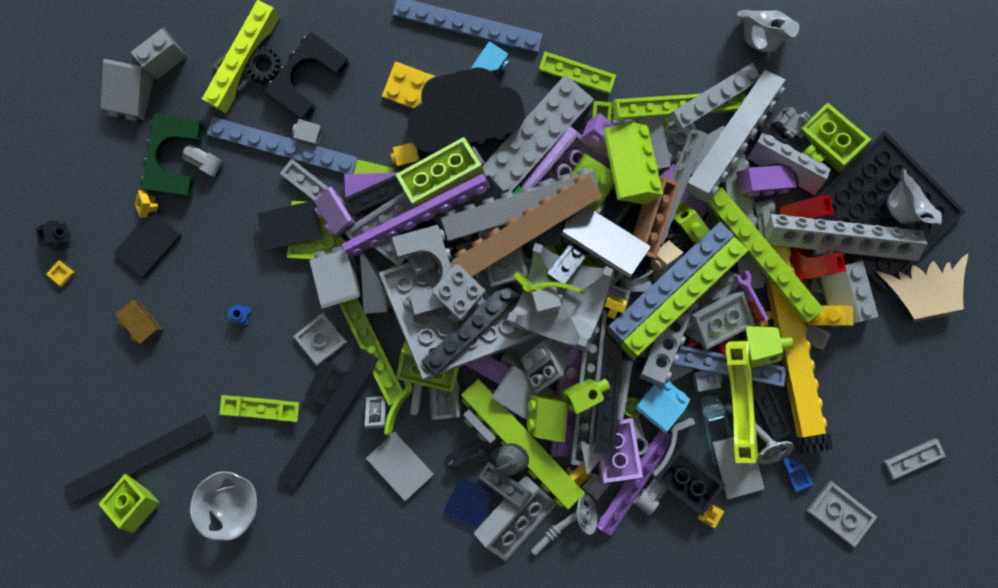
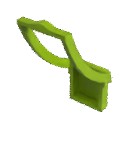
[513,272,586,295]
[384,381,414,436]

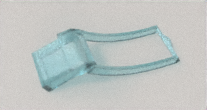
[699,394,731,465]

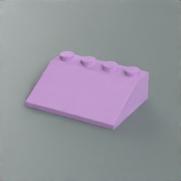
[520,126,611,188]

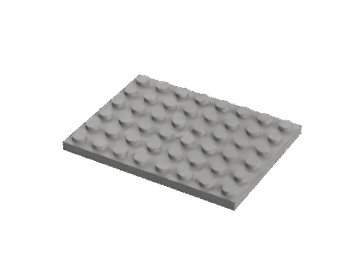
[379,238,540,381]

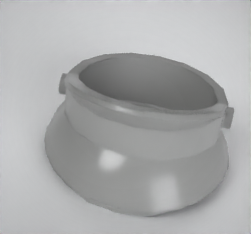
[617,267,653,292]

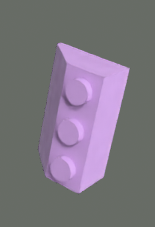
[594,418,643,484]

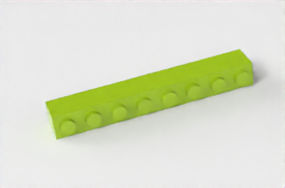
[705,188,824,323]
[620,236,748,361]
[461,378,585,509]

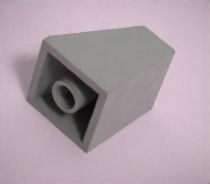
[131,27,187,80]
[101,59,154,122]
[310,245,362,309]

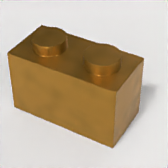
[115,300,164,344]

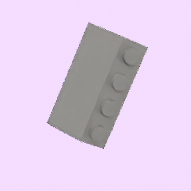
[474,475,557,561]

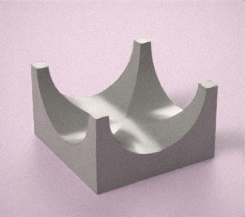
[507,243,614,353]

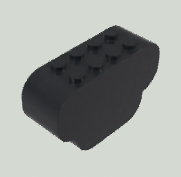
[408,67,525,152]

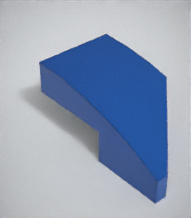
[782,457,814,492]

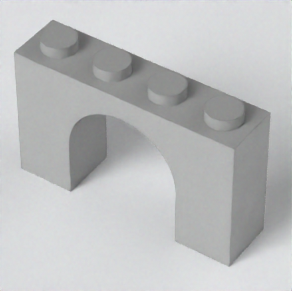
[390,225,451,316]

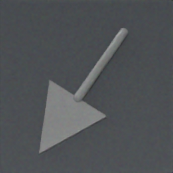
[581,436,605,474]

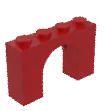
[779,195,847,281]

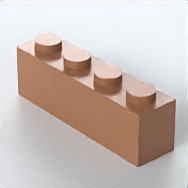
[633,177,680,259]

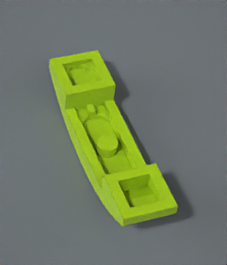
[219,395,300,422]

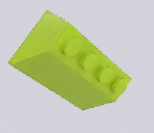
[603,122,663,205]
[395,137,486,208]

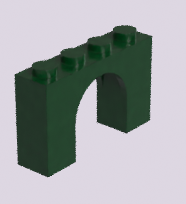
[140,114,205,198]

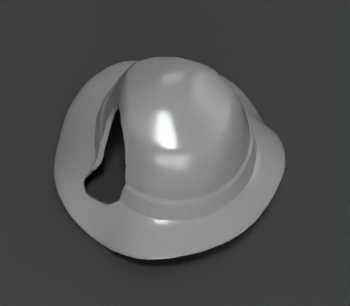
[737,10,800,52]
[887,169,942,225]
[190,471,257,540]

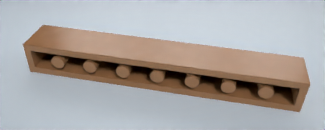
[452,174,602,277]

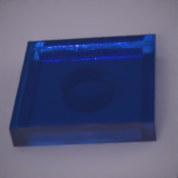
[443,476,495,529]

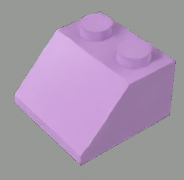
[314,186,356,237]

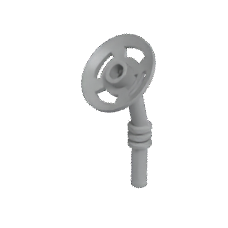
[723,402,794,464]
[531,495,597,556]

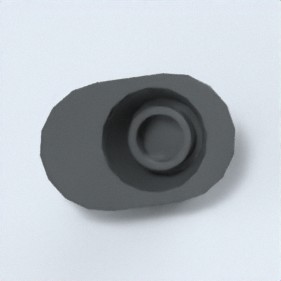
[491,443,529,476]

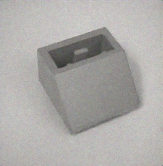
[520,340,568,394]

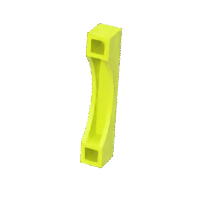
[202,0,281,114]
[726,341,758,463]

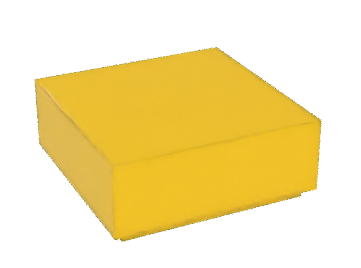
[46,260,75,287]

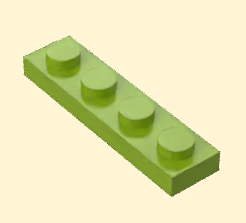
[538,52,616,94]

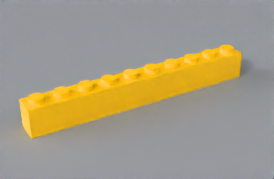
[765,245,827,437]

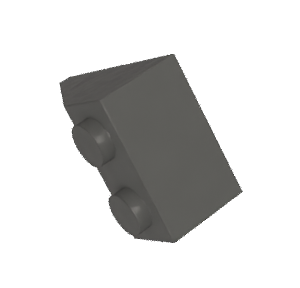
[360,255,392,315]

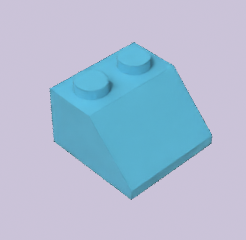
[635,381,690,433]

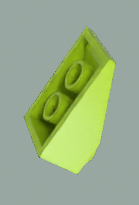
[800,103,871,173]

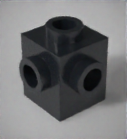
[36,220,70,249]

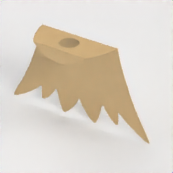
[877,254,968,322]

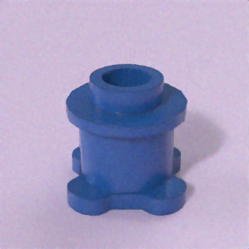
[228,304,252,325]

